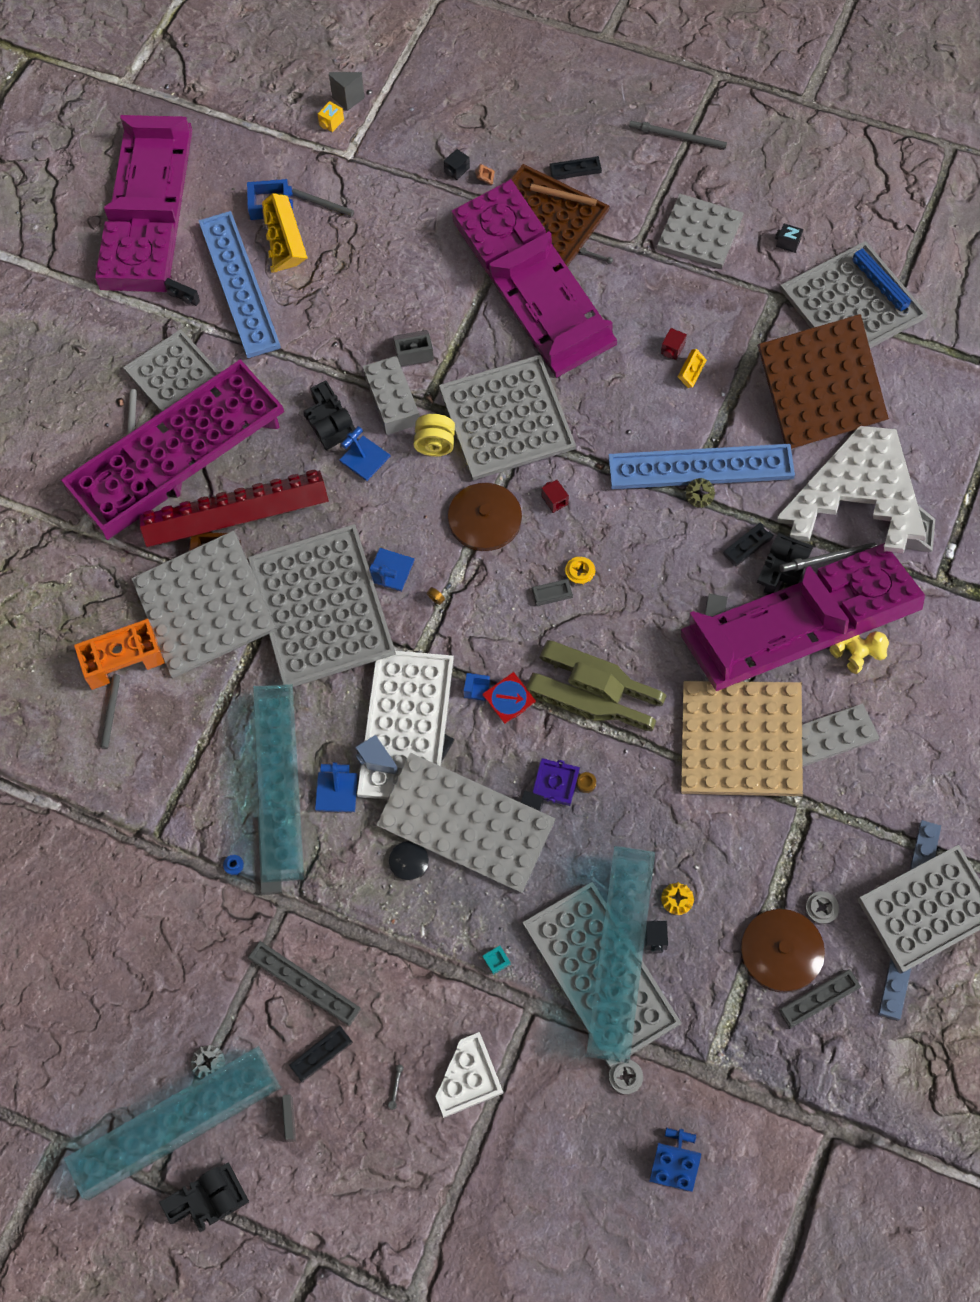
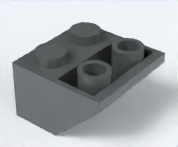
[393,330,434,366]

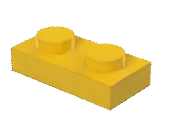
[677,349,707,388]

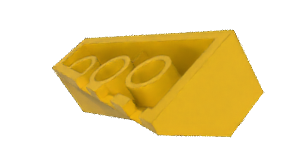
[262,194,307,273]

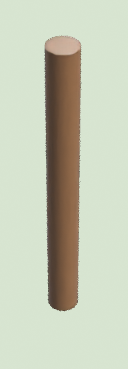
[530,184,597,206]

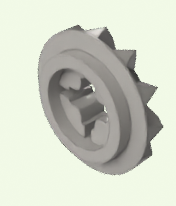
[806,891,839,925]
[191,1045,225,1080]
[609,1059,643,1095]

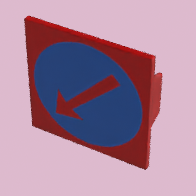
[482,672,536,724]

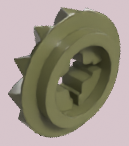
[686,478,715,508]

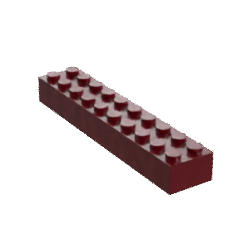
[140,470,329,547]

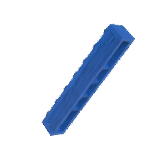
[852,248,911,312]

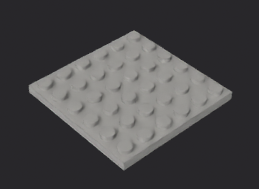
[780,241,928,348]
[439,355,576,480]
[132,531,277,678]

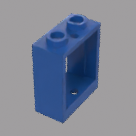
[247,179,293,220]

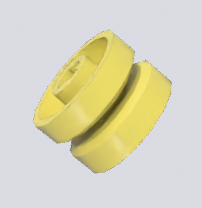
[414,414,455,456]

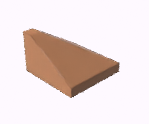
[475,164,495,185]

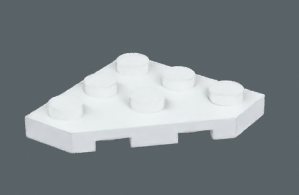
[436,1032,503,1118]

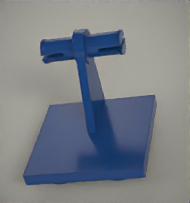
[339,426,391,481]
[370,548,415,592]
[315,762,358,812]
[650,1127,701,1192]

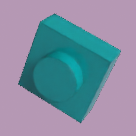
[482,945,511,975]

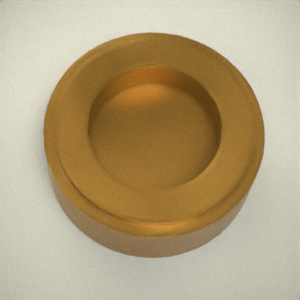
[427,587,445,605]
[576,772,596,793]

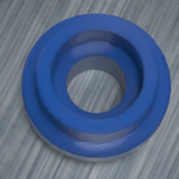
[223,855,244,875]

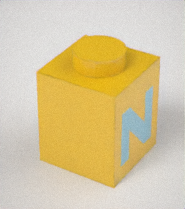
[318,101,344,132]

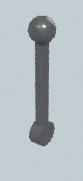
[580,247,613,264]
[388,1064,404,1110]

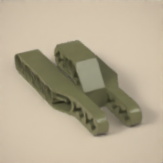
[526,640,667,731]

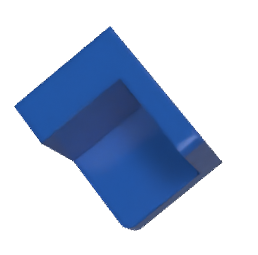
[464,673,490,701]

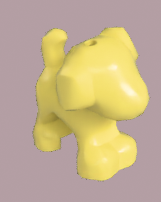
[829,631,889,674]

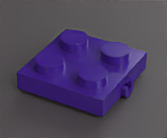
[533,758,580,806]

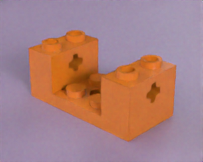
[74,619,165,690]

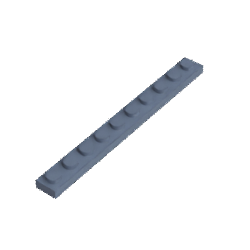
[878,820,941,1021]

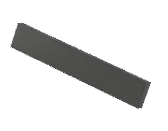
[248,941,361,1027]

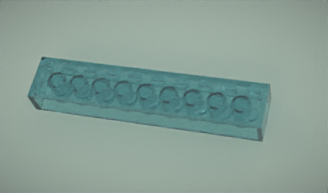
[253,684,304,882]
[586,846,655,1063]
[64,1046,282,1201]

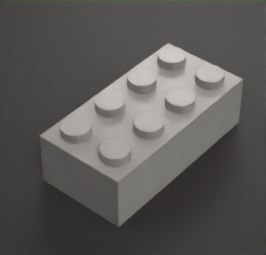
[363,356,420,435]

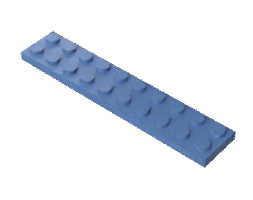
[198,211,281,359]
[608,444,795,489]

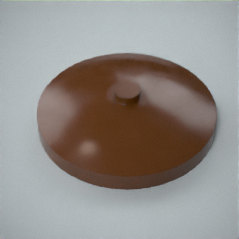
[448,483,522,551]
[741,909,825,993]

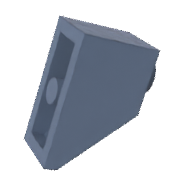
[355,735,398,774]

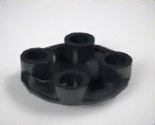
[389,841,429,880]

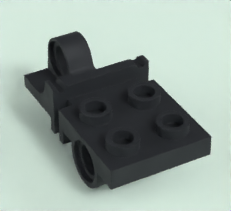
[304,380,356,450]
[757,533,813,595]
[159,1162,249,1232]

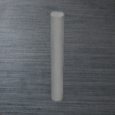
[127,389,137,435]

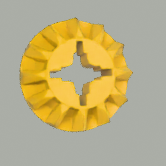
[565,557,595,585]
[661,882,694,915]

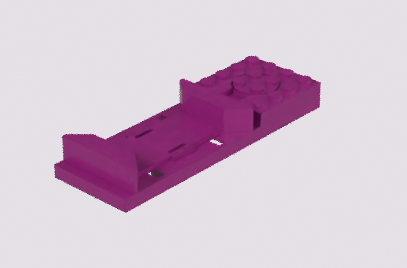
[95,115,193,292]
[452,179,617,378]
[61,359,284,540]
[681,543,925,691]

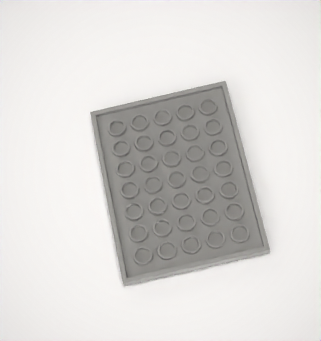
[248,524,396,689]

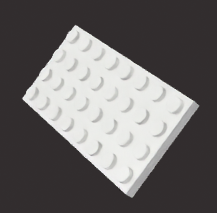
[357,651,454,800]

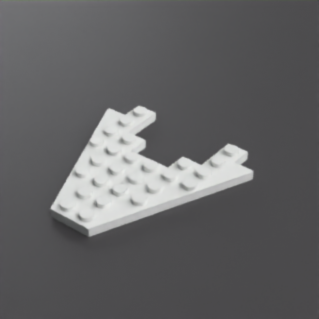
[777,426,926,553]

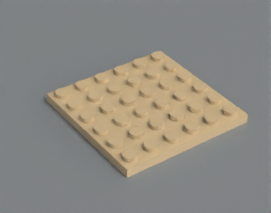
[681,681,803,796]

